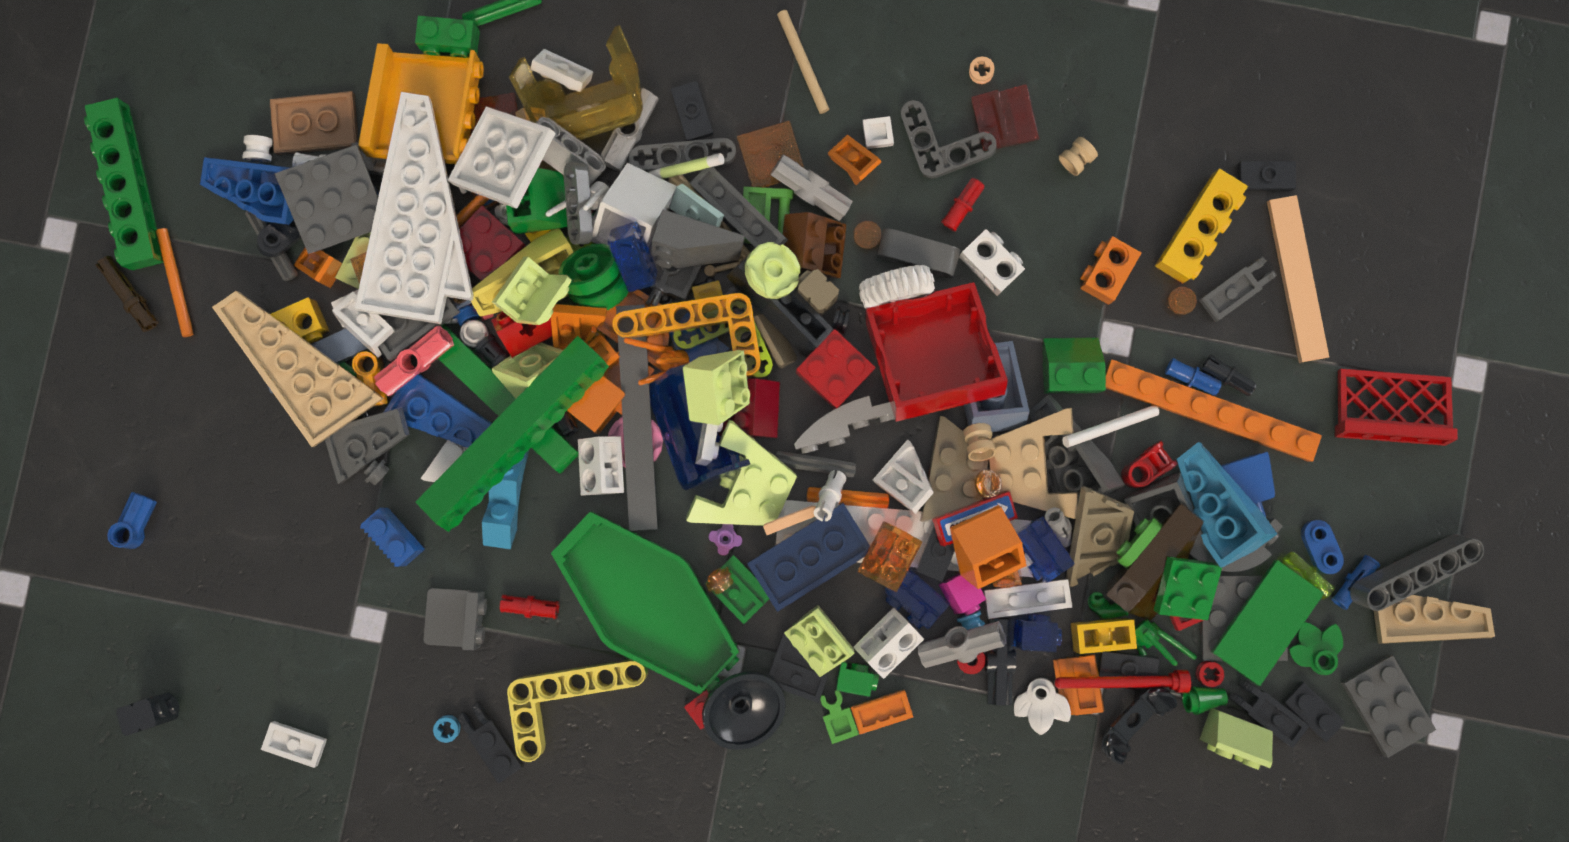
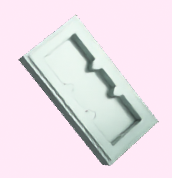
[669,184,724,228]

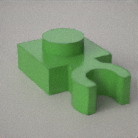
[821,690,859,744]

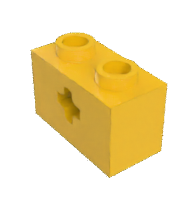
[1071,618,1137,654]

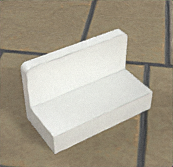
[332,291,395,358]

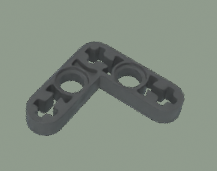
[901,100,997,179]

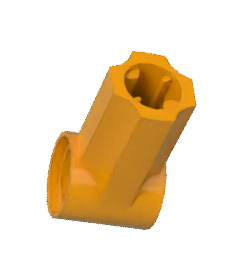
[352,352,388,407]

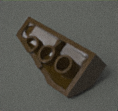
[1106,503,1204,620]

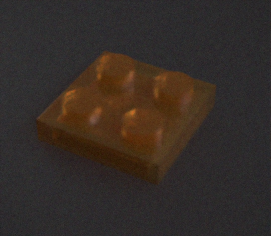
[737,120,805,188]

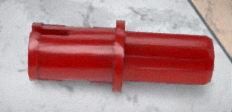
[941,178,985,232]

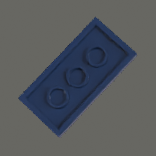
[747,503,873,612]

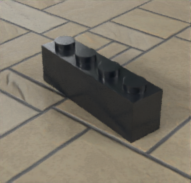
[726,252,834,356]

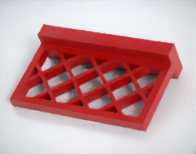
[1335,369,1458,446]

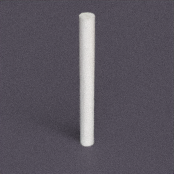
[1062,405,1159,448]

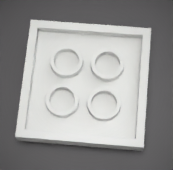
[448,107,556,209]

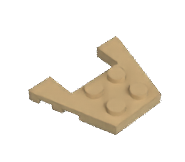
[989,408,1079,519]

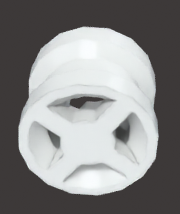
[242,135,273,164]

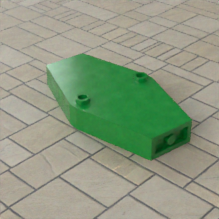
[551,512,740,694]

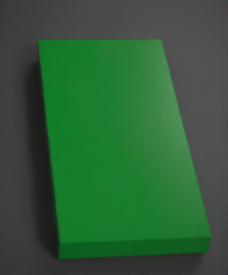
[1211,560,1324,686]

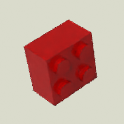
[796,329,876,410]

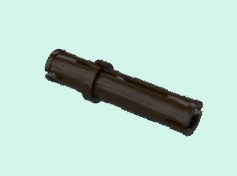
[95,256,159,332]

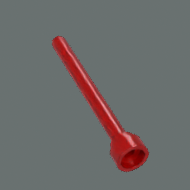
[1054,670,1191,693]

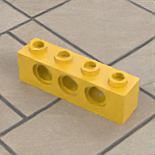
[1155,168,1248,284]

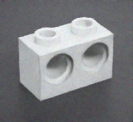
[959,229,1025,296]
[578,436,624,495]
[853,608,924,679]

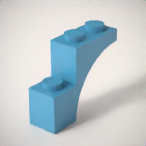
[482,450,529,549]

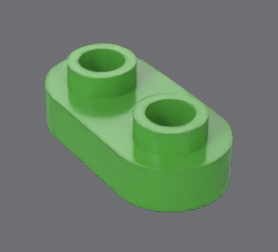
[1116,517,1162,568]

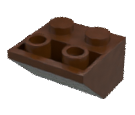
[783,212,846,279]

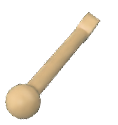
[704,261,740,277]

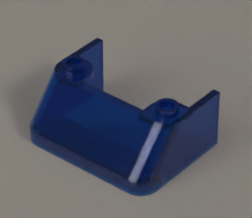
[649,363,750,490]

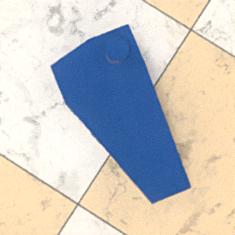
[200,157,294,225]

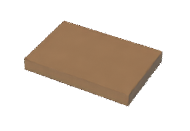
[270,91,359,155]

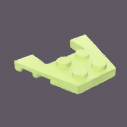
[686,420,797,526]

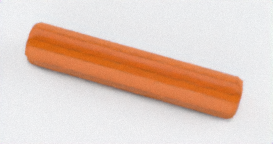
[807,487,889,509]

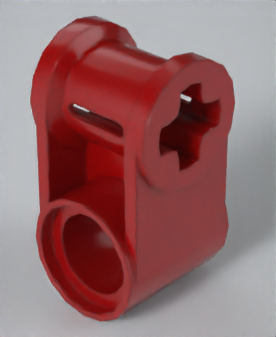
[1121,440,1178,488]

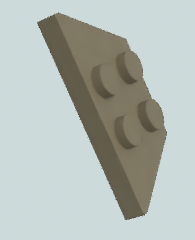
[920,416,989,522]
[1066,486,1134,587]

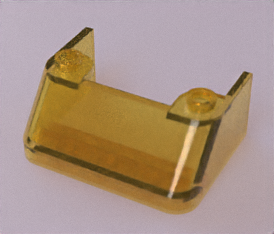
[509,25,643,140]

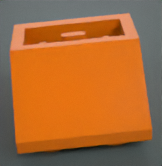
[950,505,1027,589]

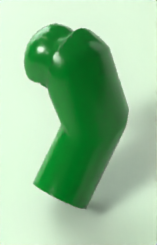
[1087,592,1128,619]

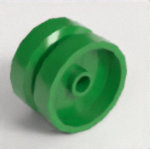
[558,243,631,310]

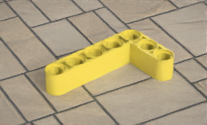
[507,659,648,762]

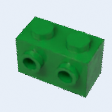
[415,16,480,58]

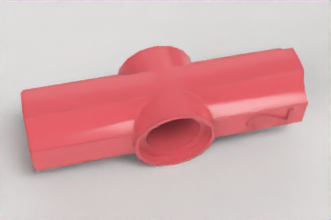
[374,326,454,396]

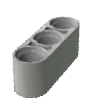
[536,117,606,187]

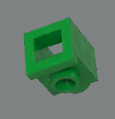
[835,661,879,697]

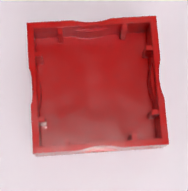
[866,282,1008,422]

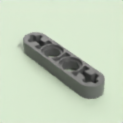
[629,138,736,173]

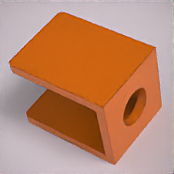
[567,376,625,435]

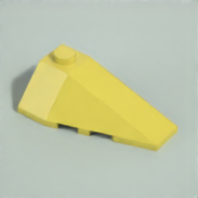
[471,228,574,317]

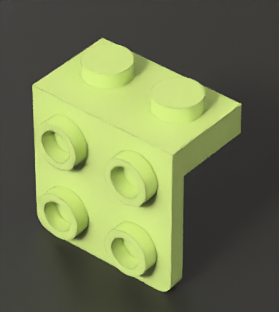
[492,257,572,325]

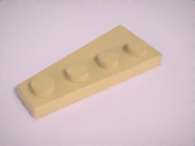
[1374,595,1495,644]

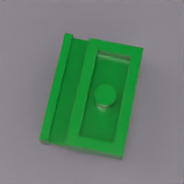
[705,555,769,624]

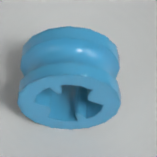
[957,610,985,630]
[433,715,461,743]

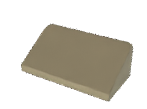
[754,314,797,368]

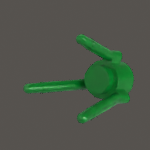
[1135,619,1197,666]

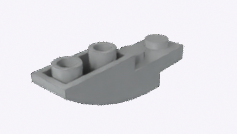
[794,396,895,454]

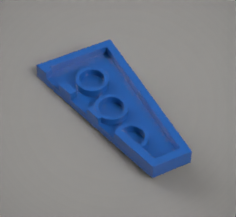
[383,374,492,448]

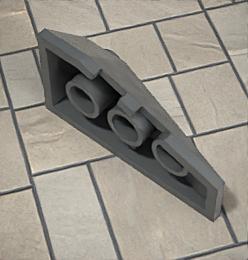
[1029,395,1125,519]

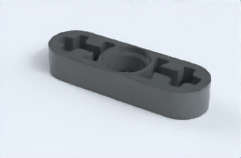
[564,162,593,244]

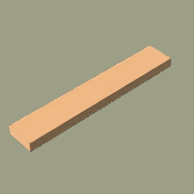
[1267,195,1329,363]

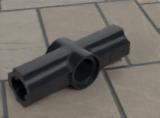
[985,618,1016,706]

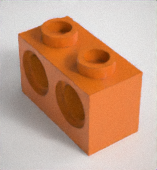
[1080,236,1141,305]

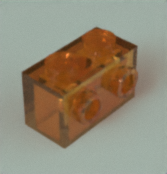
[857,521,923,592]

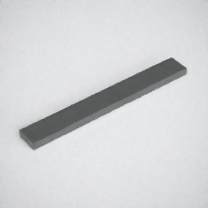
[616,305,658,531]

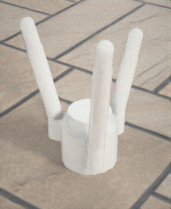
[546,181,610,227]

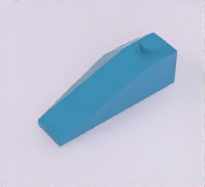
[1177,442,1277,568]

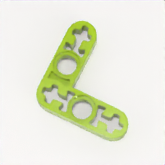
[673,301,773,378]

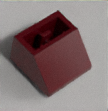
[716,379,780,438]

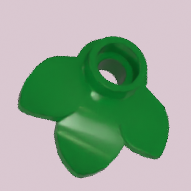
[1289,622,1343,675]

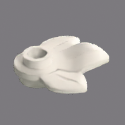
[1014,678,1071,735]

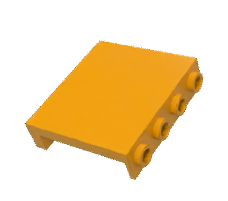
[358,43,484,164]

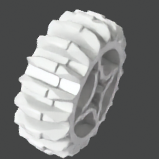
[859,265,935,309]

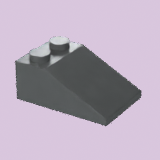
[651,210,745,268]

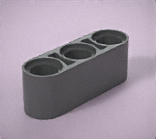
[876,228,961,278]

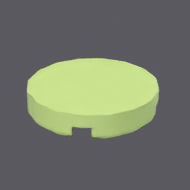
[745,242,800,299]

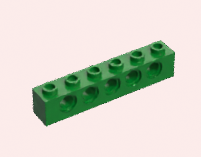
[84,98,164,270]

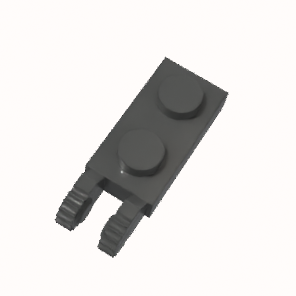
[1199,257,1277,322]

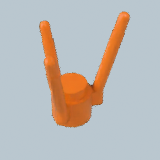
[624,338,689,385]

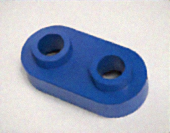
[1301,520,1344,574]

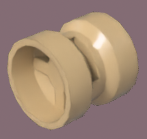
[1058,137,1098,176]
[963,423,996,461]

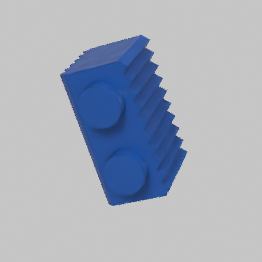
[360,507,424,567]

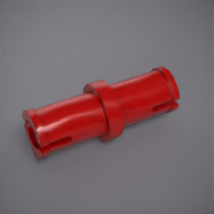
[500,595,560,619]

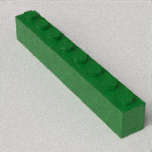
[416,336,609,532]

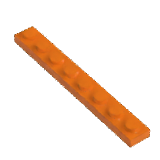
[1105,359,1322,462]

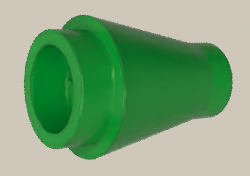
[1182,686,1228,715]

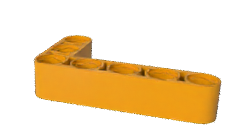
[613,293,760,376]

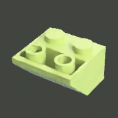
[683,350,750,425]
[784,605,854,677]
[1200,709,1273,770]

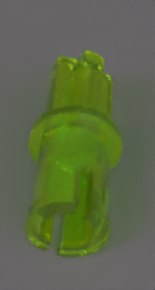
[1282,551,1335,599]

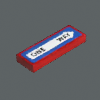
[932,491,1018,546]

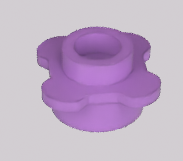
[709,524,742,555]

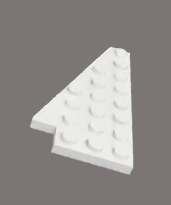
[355,92,474,324]

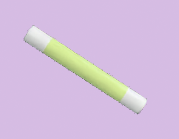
[649,153,724,179]

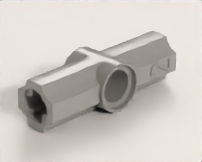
[600,87,659,172]
[770,154,853,221]
[918,621,1007,668]

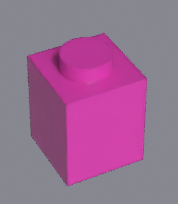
[939,573,987,616]

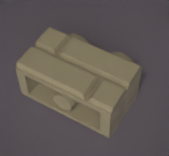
[797,269,839,317]

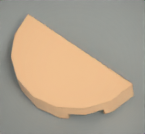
[763,505,816,535]

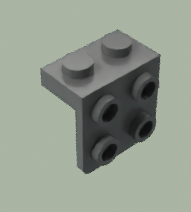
[424,588,487,650]

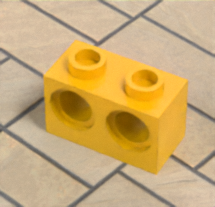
[270,297,329,344]

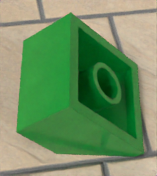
[1042,338,1106,394]

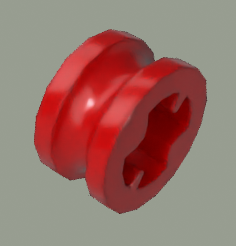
[1195,661,1224,687]

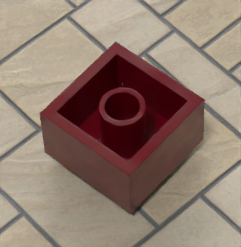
[459,206,526,281]

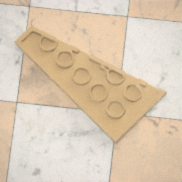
[212,291,385,447]

